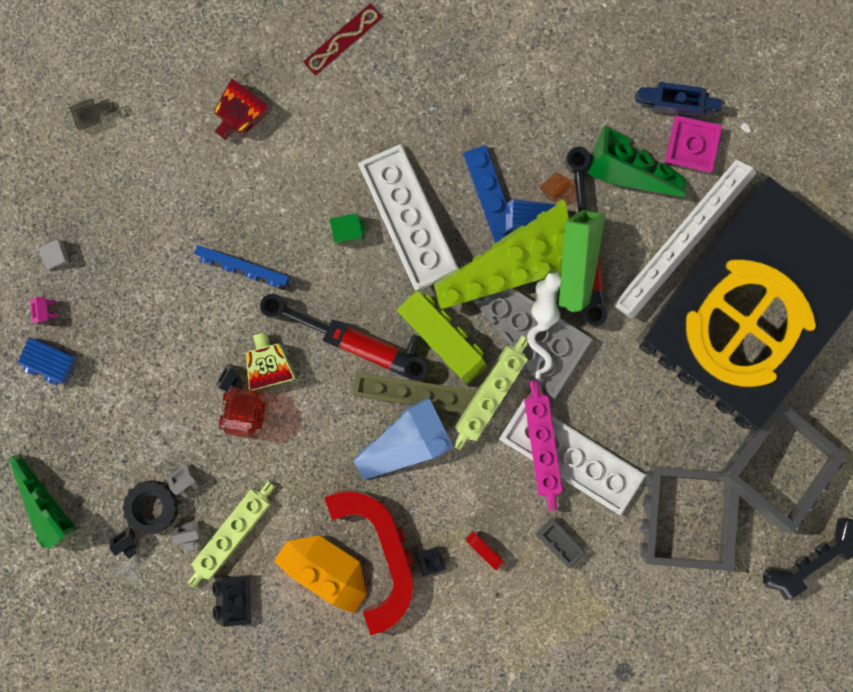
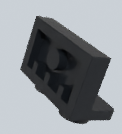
[212,575,251,627]

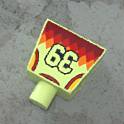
[246,332,297,391]

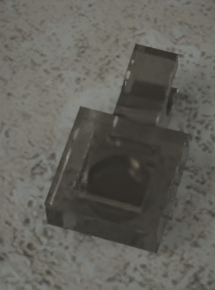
[69,99,117,131]

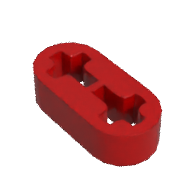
[465,530,505,571]

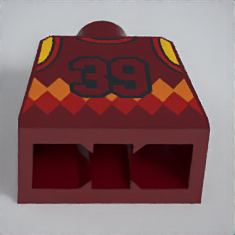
[214,78,271,140]

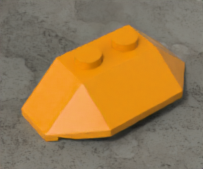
[274,535,367,614]

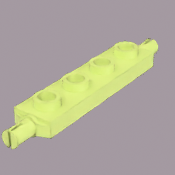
[453,335,529,451]
[187,481,276,588]

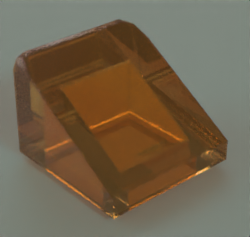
[539,173,570,200]

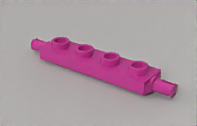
[524,380,563,511]

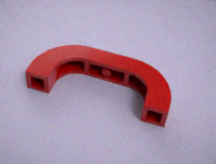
[324,490,413,636]

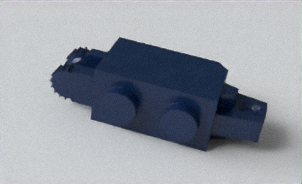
[634,82,722,117]

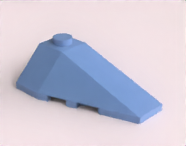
[353,397,454,480]

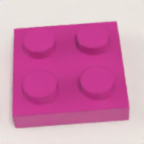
[664,115,722,173]

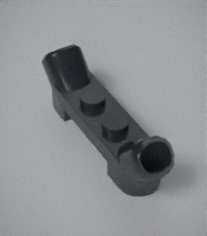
[763,517,853,600]

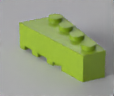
[397,291,488,387]

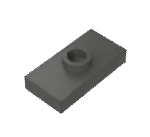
[535,517,586,569]

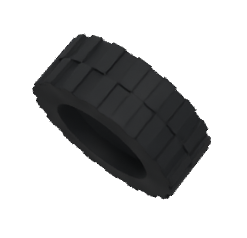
[122,480,179,535]

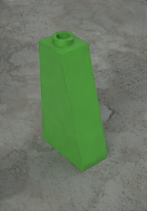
[559,210,606,312]

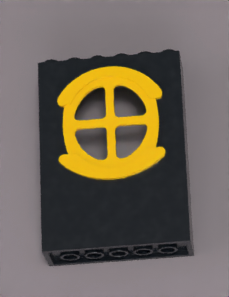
[636,176,853,430]

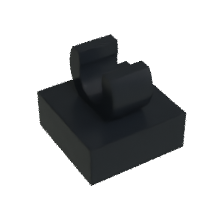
[216,363,245,392]
[109,527,137,559]
[416,545,446,577]

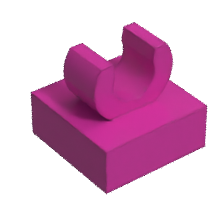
[30,297,58,323]

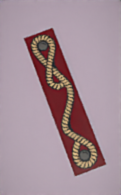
[303,3,383,76]

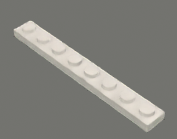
[613,160,756,319]

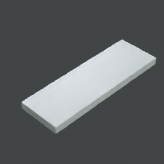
[358,144,458,292]
[499,399,646,515]

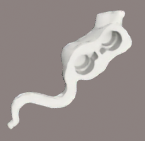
[527,272,561,379]

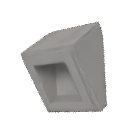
[39,239,70,271]

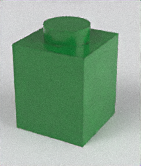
[329,213,367,245]

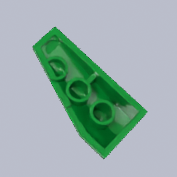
[588,125,686,197]
[8,454,78,550]

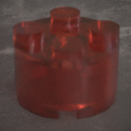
[219,387,266,439]

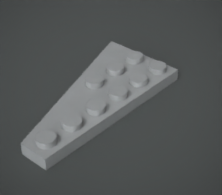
[473,288,592,400]

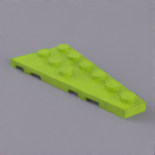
[434,199,569,309]

